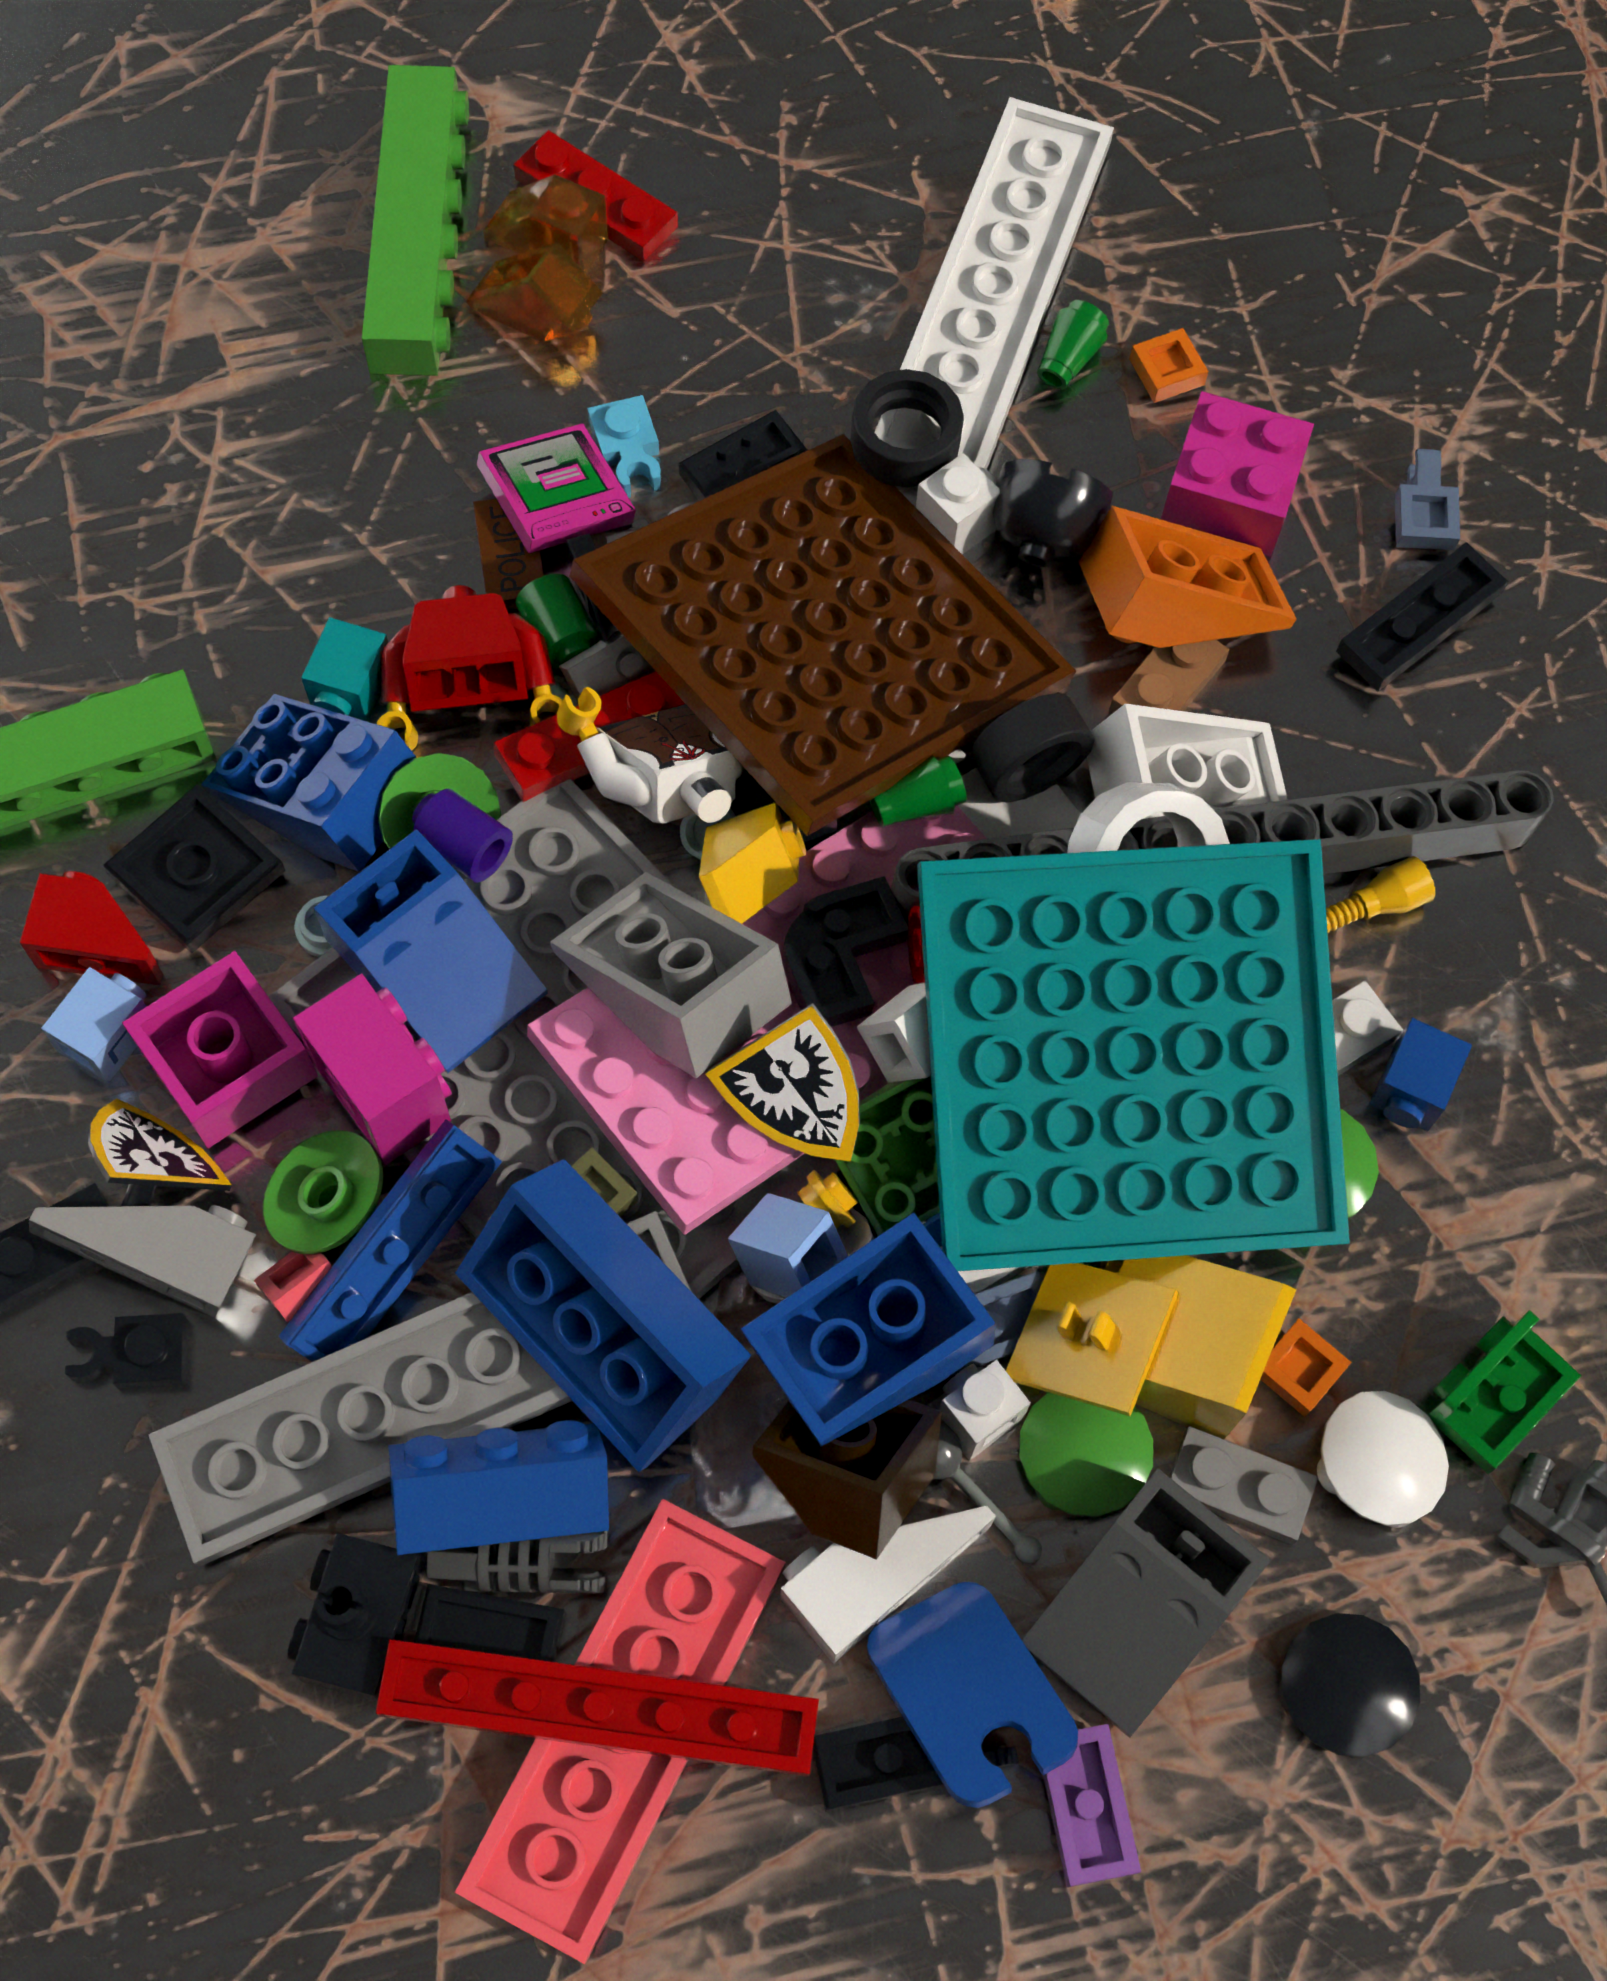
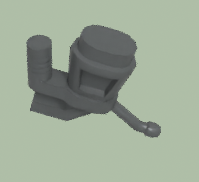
[1497,1452,1607,1605]

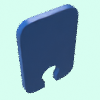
[867,1582,1078,1808]

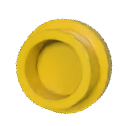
[797,1170,858,1229]

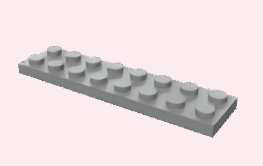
[148,1211,691,1566]

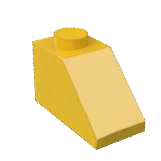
[699,802,806,924]

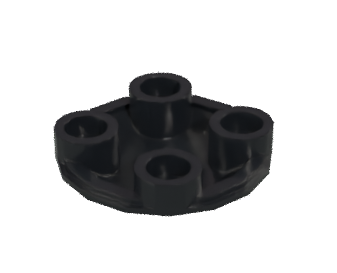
[1278,1613,1420,1759]

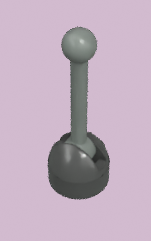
[933,1420,1042,1564]

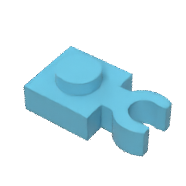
[587,395,661,498]

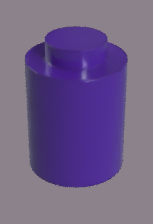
[412,789,513,883]

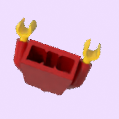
[377,585,562,751]

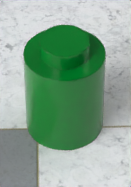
[515,573,600,668]

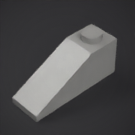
[29,1205,256,1318]

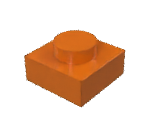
[1129,328,1209,403]
[1260,1318,1352,1417]

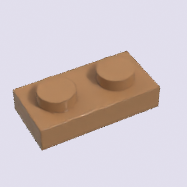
[1109,640,1230,713]

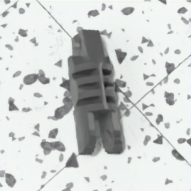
[426,1531,607,1593]

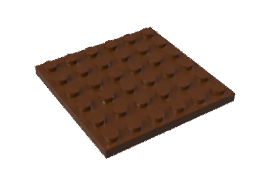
[569,434,1076,836]

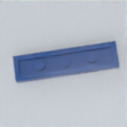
[279,1119,502,1362]

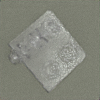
[690,1380,803,1530]

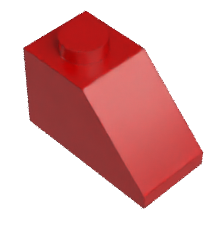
[20,871,163,986]

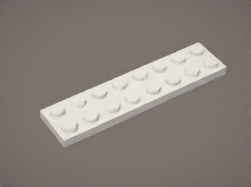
[874,97,1114,469]

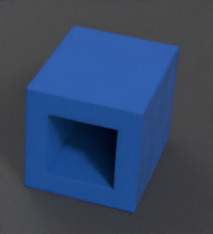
[1369,1018,1472,1131]

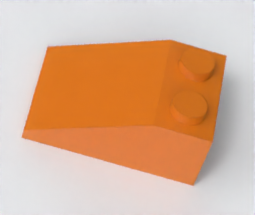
[1079,505,1297,648]

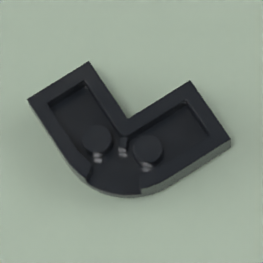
[782,876,909,1027]

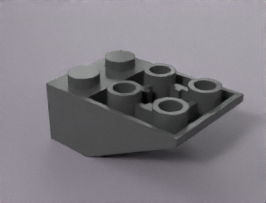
[1022,1468,1271,1738]

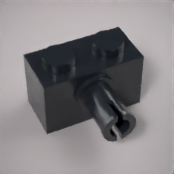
[287,1533,426,1702]

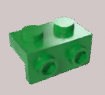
[1428,1310,1582,1474]

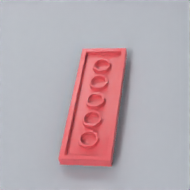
[454,1499,786,1964]

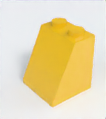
[1104,1255,1297,1439]

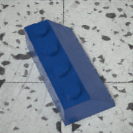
[455,1159,752,1472]

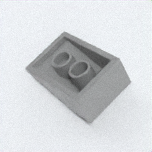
[550,872,792,1079]

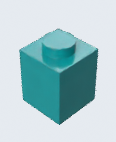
[301,617,388,722]

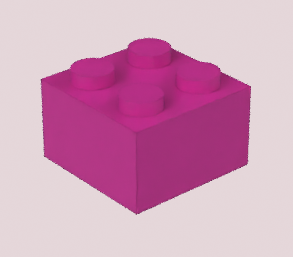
[1161,391,1314,557]
[122,951,318,1149]
[293,973,452,1166]

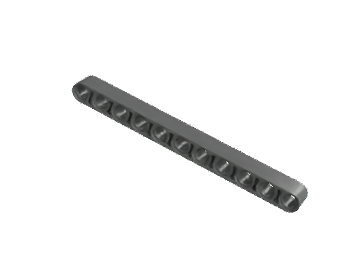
[891,770,1554,925]

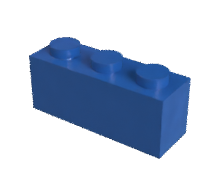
[388,1420,609,1555]

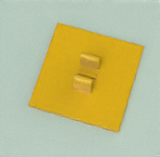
[1006,1263,1178,1416]

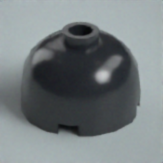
[992,459,1113,568]

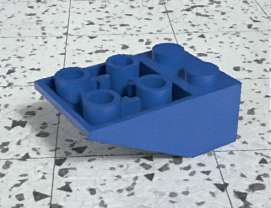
[201,694,416,872]
[314,829,548,1074]

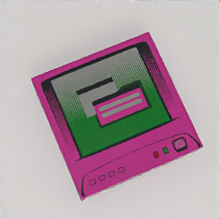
[477,423,636,554]

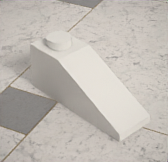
[780,1506,996,1664]

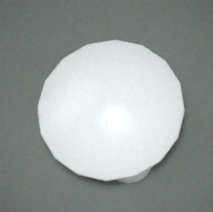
[1317,1391,1449,1528]

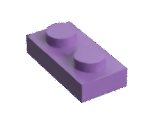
[1043,1724,1141,1888]

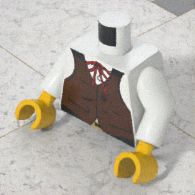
[557,687,745,824]

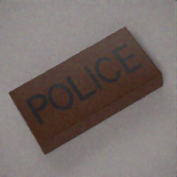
[473,499,544,611]

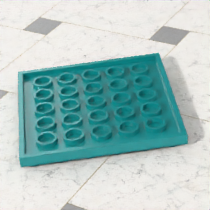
[917,839,1350,1271]

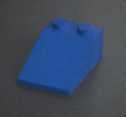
[741,1213,996,1446]

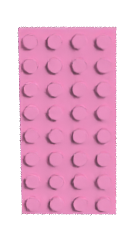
[527,806,987,1235]

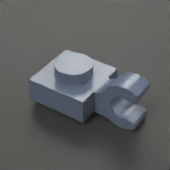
[1395,449,1460,550]

